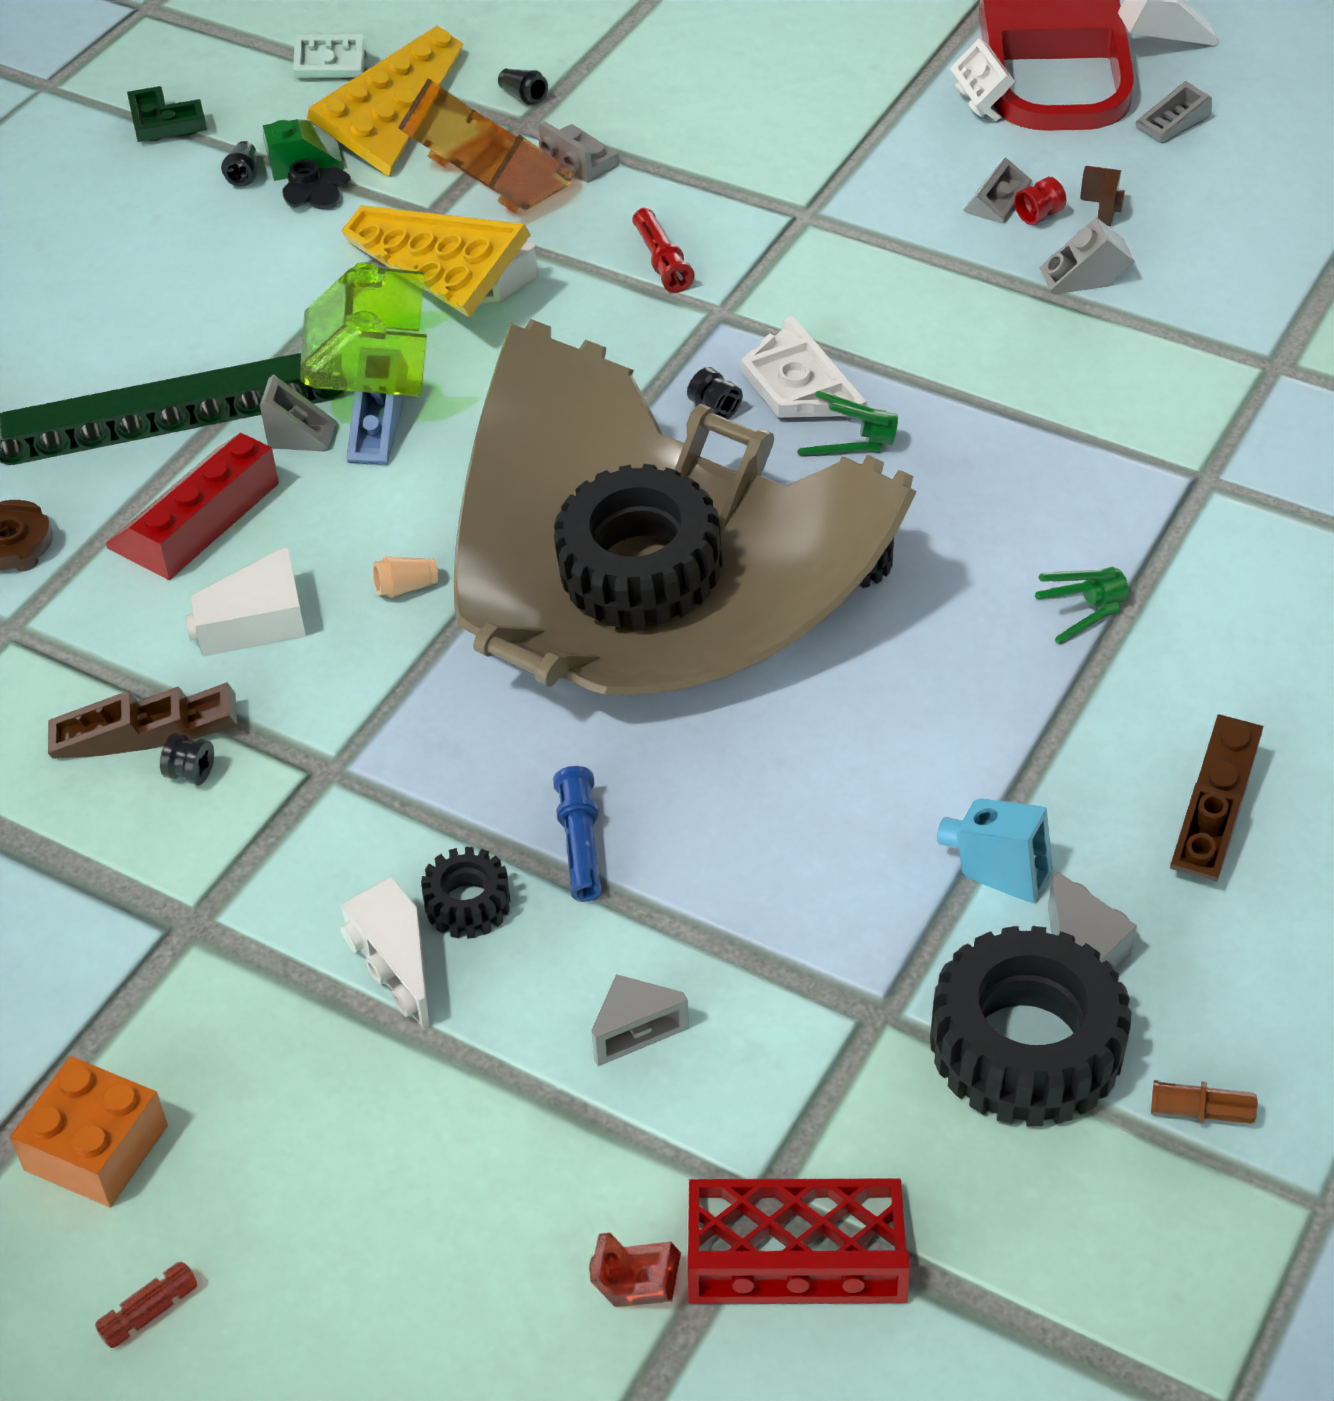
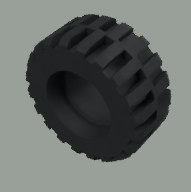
[553,464,722,629]
[930,926,1132,1126]

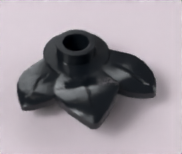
[282,159,351,209]

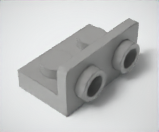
[539,121,619,183]

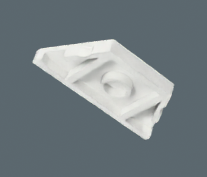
[741,315,867,418]

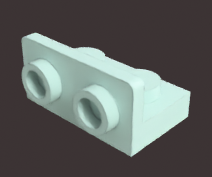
[293,32,368,78]

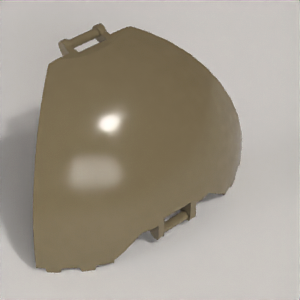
[453,319,917,695]

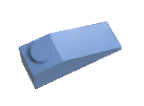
[346,346,408,464]

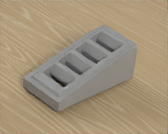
[1136,81,1212,143]

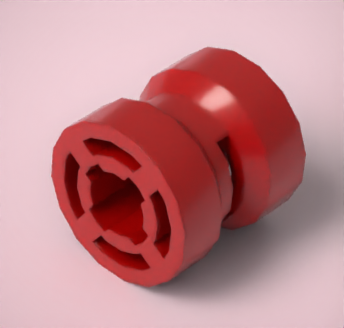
[1014,176,1067,225]

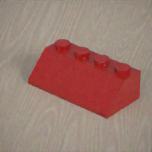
[106,432,279,580]

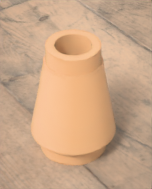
[373,556,438,598]

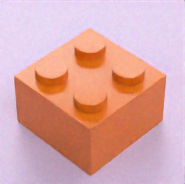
[10,1056,168,1208]

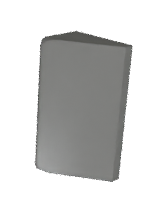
[963,157,1032,223]

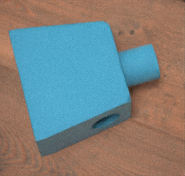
[937,798,1053,904]

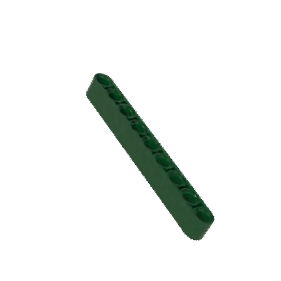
[0,349,347,465]

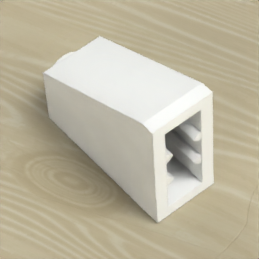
[185,548,306,656]

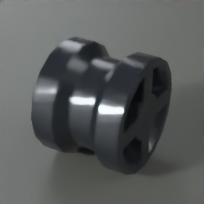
[160,733,214,785]

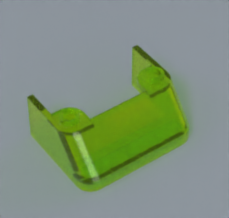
[300,262,427,396]

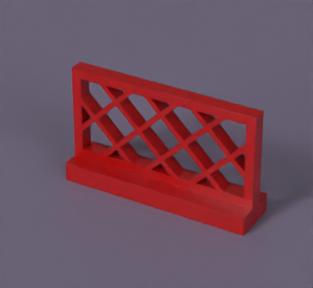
[688,1178,910,1304]

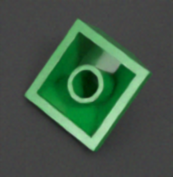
[263,119,344,181]

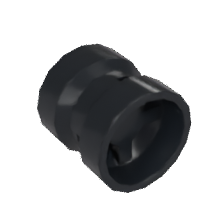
[687,367,743,419]

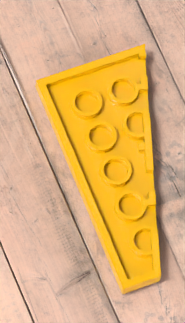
[307,25,463,177]
[341,205,531,318]

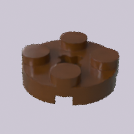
[0,500,53,571]

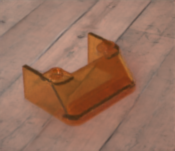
[398,78,575,213]

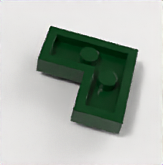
[127,86,207,142]

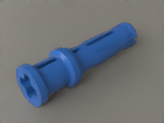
[553,766,602,902]

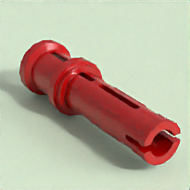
[632,208,695,293]

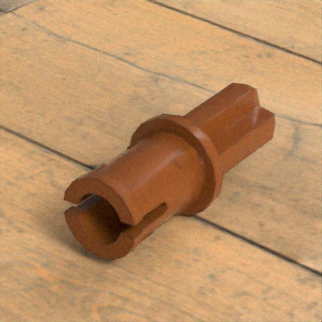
[1151,1080,1258,1124]

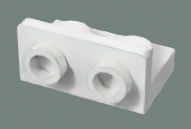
[950,37,1015,122]

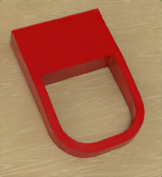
[979,0,1134,131]

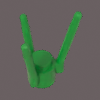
[797,391,898,456]
[1035,566,1129,644]

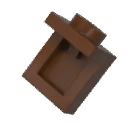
[1080,166,1125,226]

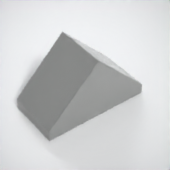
[260,375,337,451]
[591,974,689,1066]

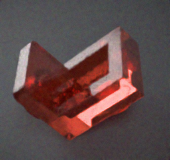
[589,1232,681,1307]

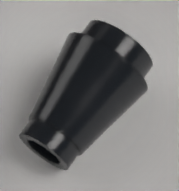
[498,68,548,105]
[221,141,257,186]

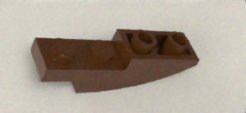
[1170,714,1264,882]

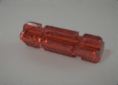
[95,1261,198,1348]

